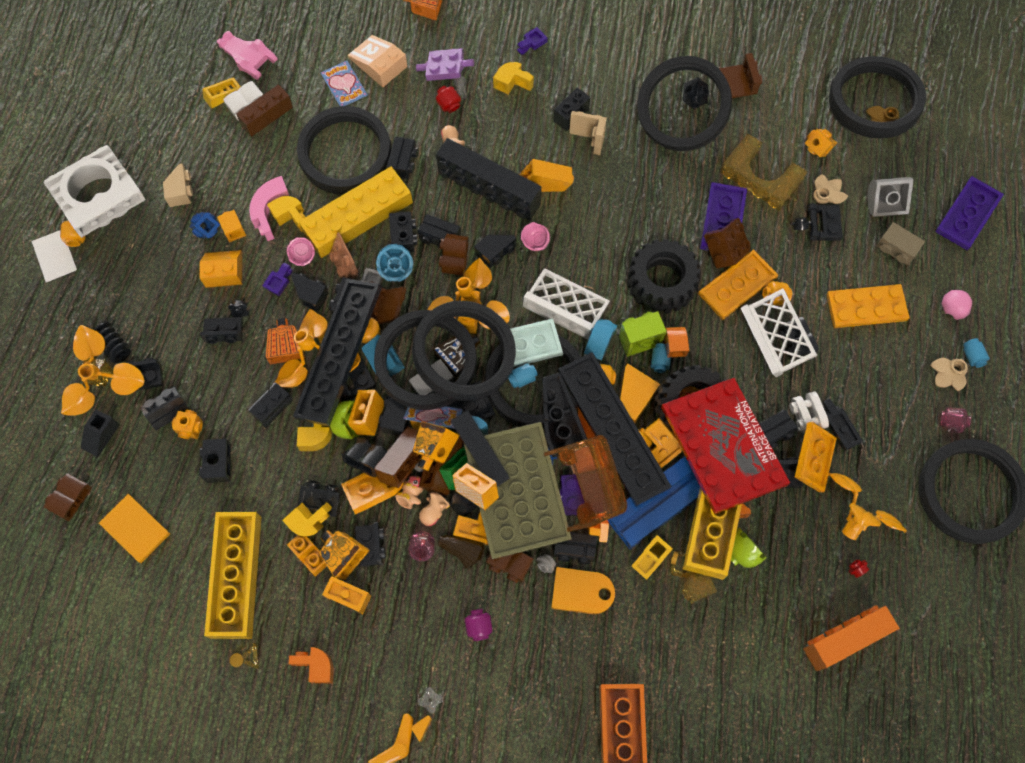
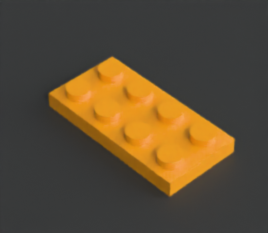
[826,284,910,328]

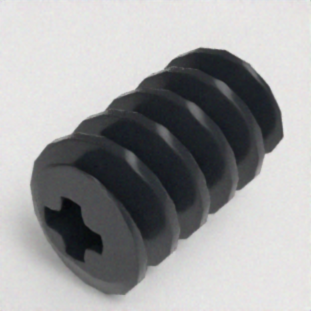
[93,321,131,363]

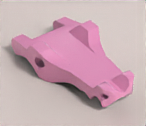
[217,31,278,80]

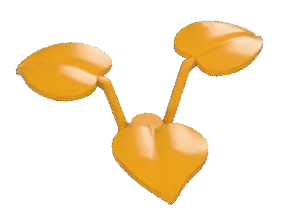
[427,258,510,329]
[274,309,361,388]
[61,325,145,416]
[828,473,907,540]

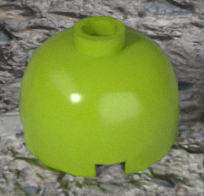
[330,400,360,439]
[731,527,767,568]

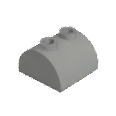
[867,177,914,217]

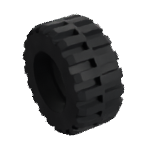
[627,239,701,314]
[654,365,726,433]

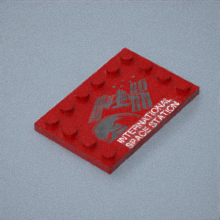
[661,378,790,515]

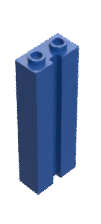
[606,456,700,550]

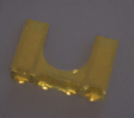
[721,134,807,211]

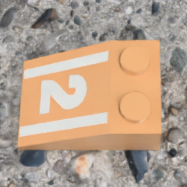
[347,35,407,88]

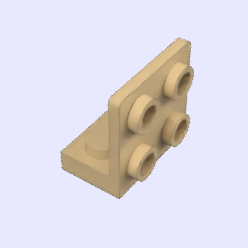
[570,111,607,155]

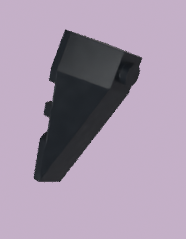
[542,373,589,457]

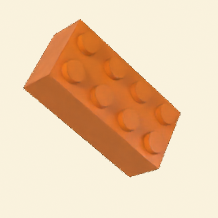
[803,605,900,671]
[599,684,647,763]

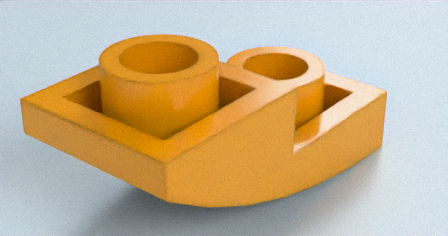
[287,535,327,577]

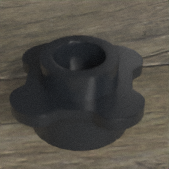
[790,217,812,230]
[228,300,249,317]

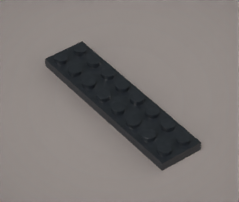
[293,279,382,427]
[558,352,672,507]

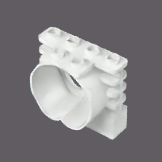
[44,145,146,238]

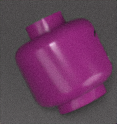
[464,609,493,641]

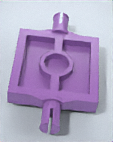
[416,48,474,81]

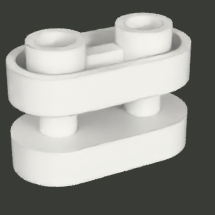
[789,391,829,434]

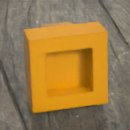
[587,515,609,542]

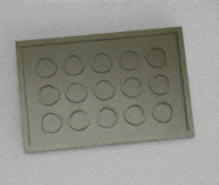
[463,422,572,560]

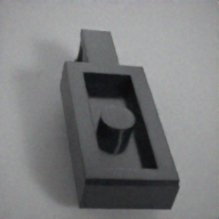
[822,398,863,452]

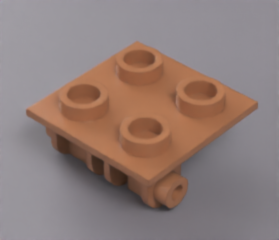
[329,233,358,279]

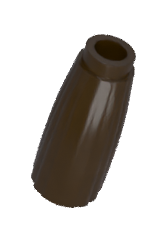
[438,535,484,569]

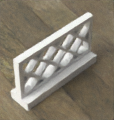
[523,268,610,339]
[741,289,817,377]

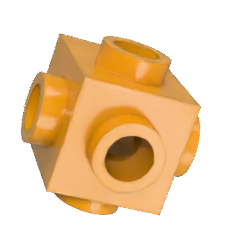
[805,129,837,157]
[172,410,203,439]

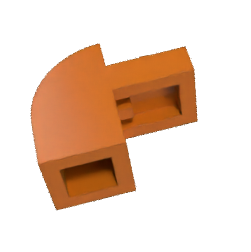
[663,327,689,358]
[289,647,334,684]

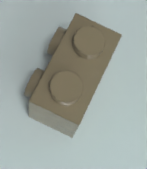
[876,222,925,266]

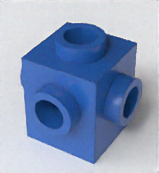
[189,212,220,239]

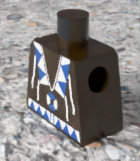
[433,335,480,380]

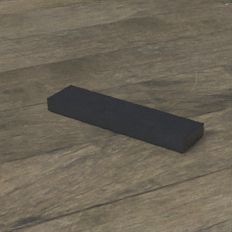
[451,410,510,487]

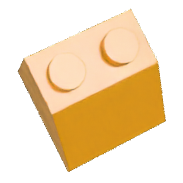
[200,250,242,288]

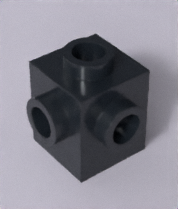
[683,77,709,109]

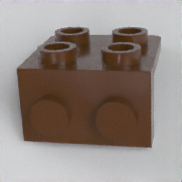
[719,53,762,98]
[704,218,751,269]
[370,281,406,324]

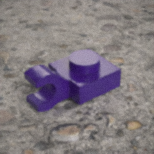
[517,27,548,55]
[262,263,293,296]

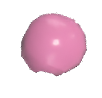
[521,222,550,251]
[287,238,315,266]
[942,290,972,320]

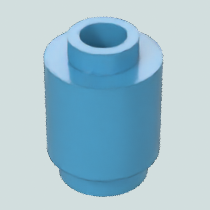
[963,338,990,368]
[651,343,671,373]
[508,363,538,388]

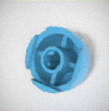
[376,244,413,282]

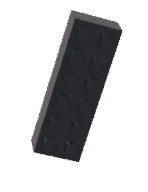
[436,138,542,221]

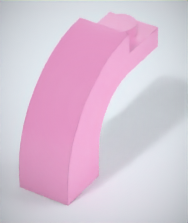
[250,176,289,241]

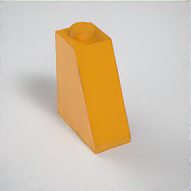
[519,159,574,192]
[620,364,660,423]

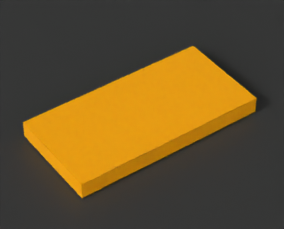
[698,249,779,320]

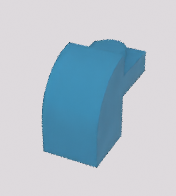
[584,319,617,360]

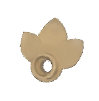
[813,174,848,204]
[931,358,968,391]

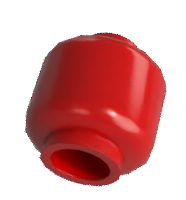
[435,86,461,113]

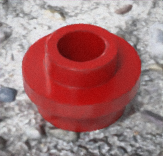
[848,559,869,578]

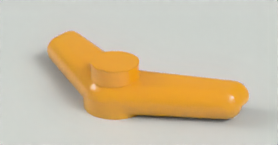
[368,713,414,763]

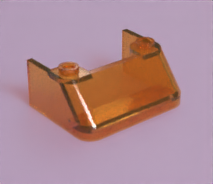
[543,435,627,532]

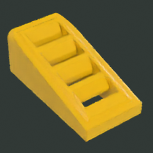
[202,77,241,109]

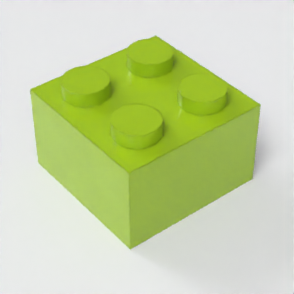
[619,311,667,357]

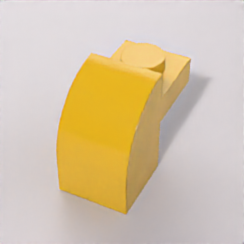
[493,62,534,95]
[267,196,305,232]
[297,423,332,451]
[282,502,332,536]
[632,535,673,580]

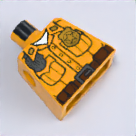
[413,421,459,471]
[320,530,370,580]

